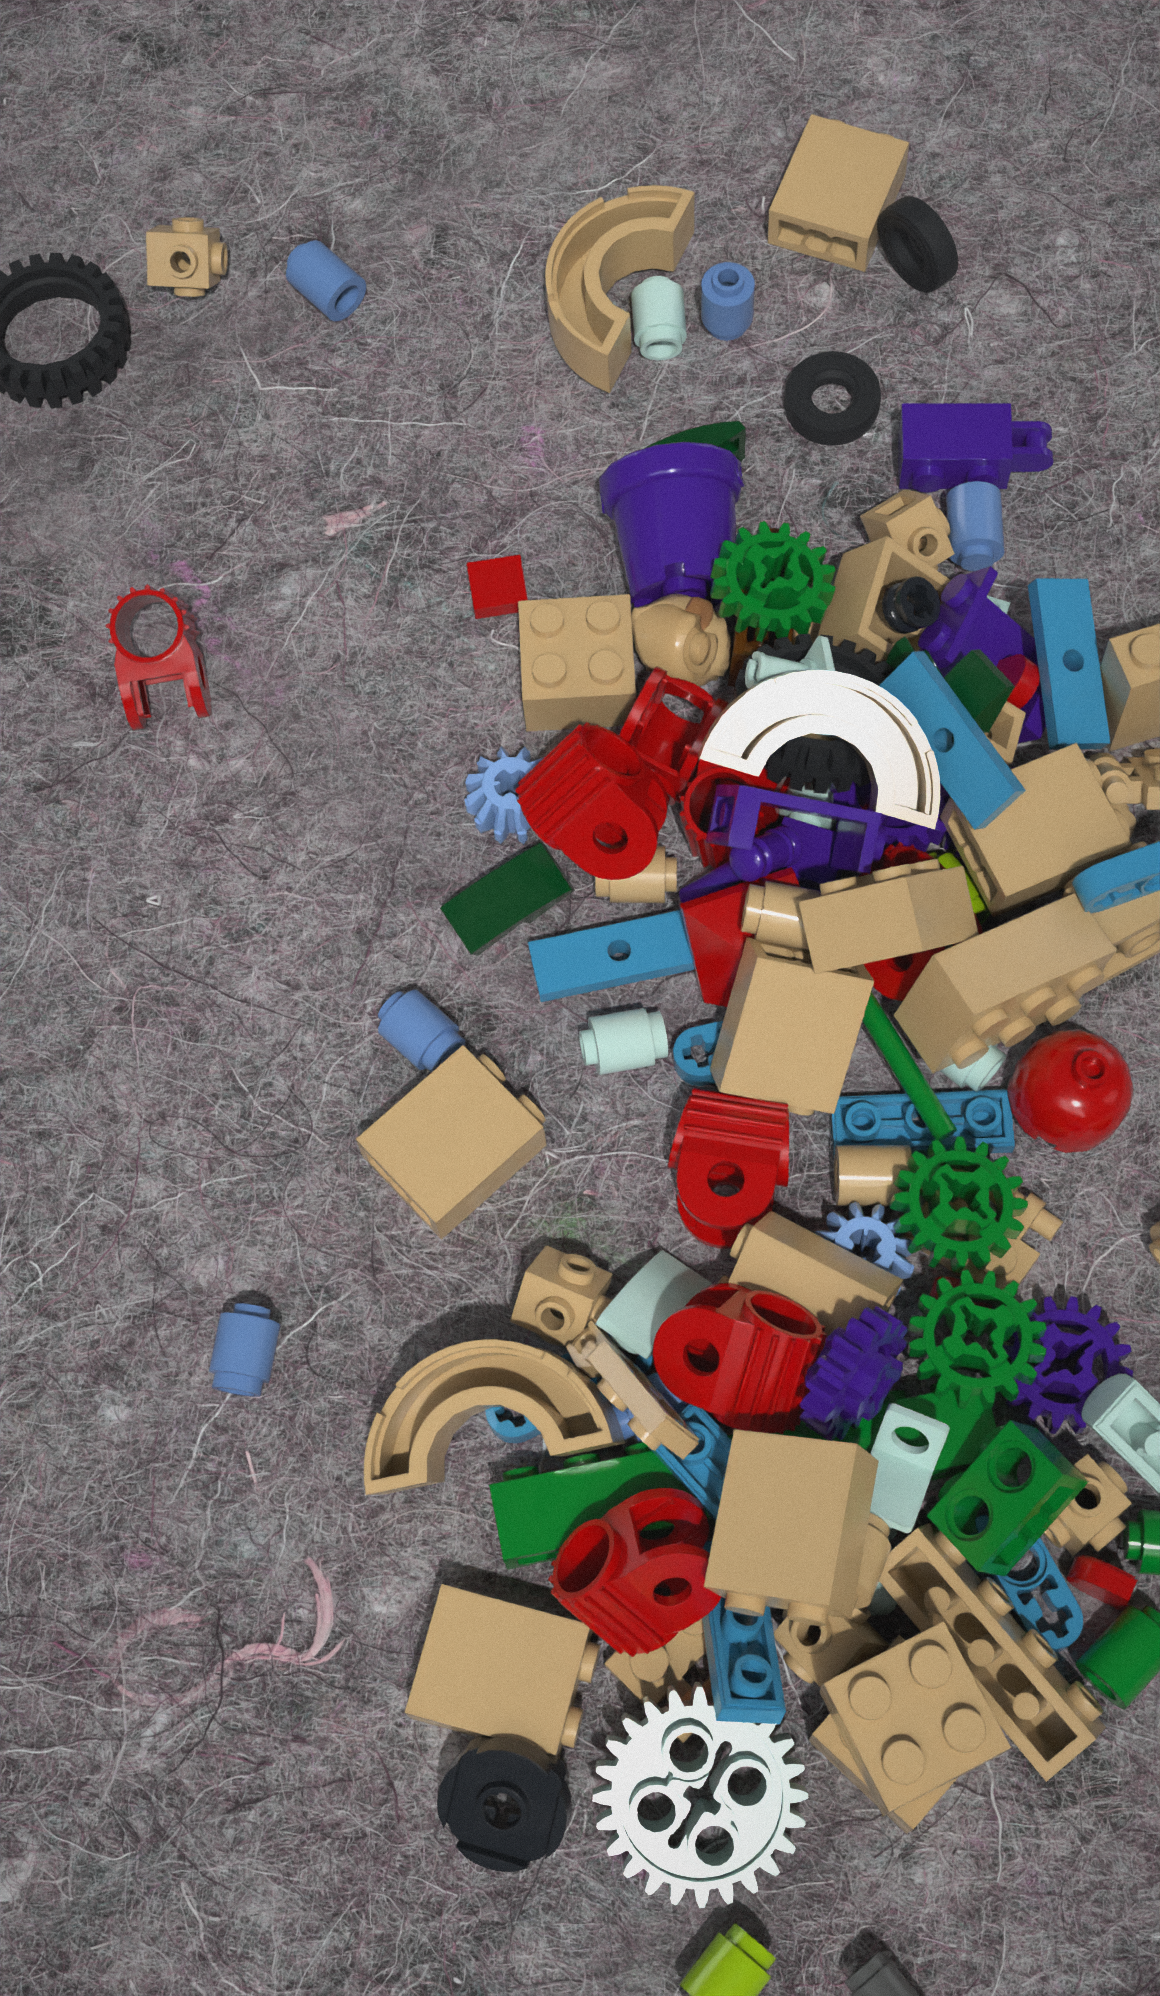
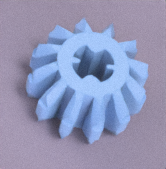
[464,746,544,845]
[815,1201,914,1296]

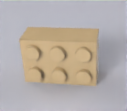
[894,893,1117,1073]

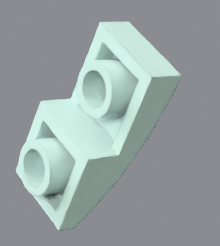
[596,1250,712,1360]

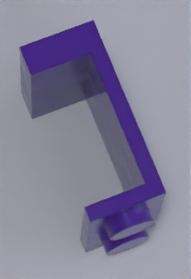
[918,566,1067,744]
[706,784,886,874]

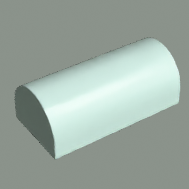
[1082,1374,1160,1495]

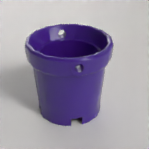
[599,442,744,610]

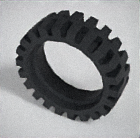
[0,252,131,409]
[732,634,893,794]

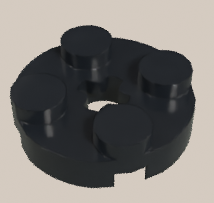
[437,1736,572,1872]

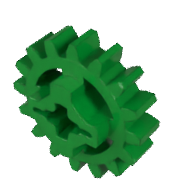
[710,521,836,642]
[890,1136,1028,1273]
[908,1270,1047,1410]

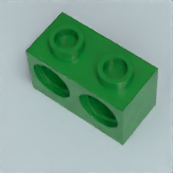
[927,1420,1089,1577]

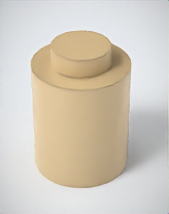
[834,1145,923,1206]

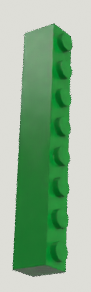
[489,1382,996,1570]

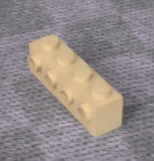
[879,1522,1106,1782]

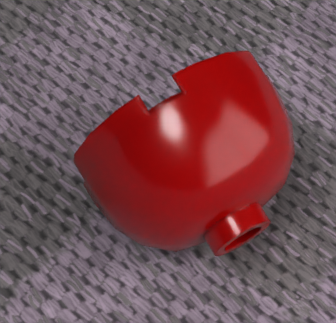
[1007,1029,1134,1153]

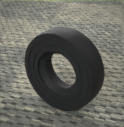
[877,196,958,293]
[784,351,881,446]

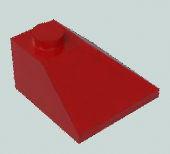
[680,867,800,1007]

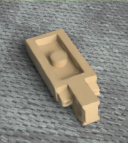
[566,1321,699,1460]

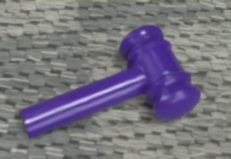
[679,826,802,903]

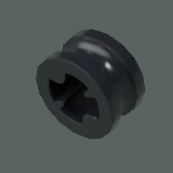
[882,576,940,634]

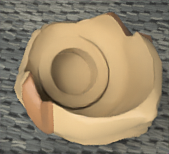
[631,594,732,686]

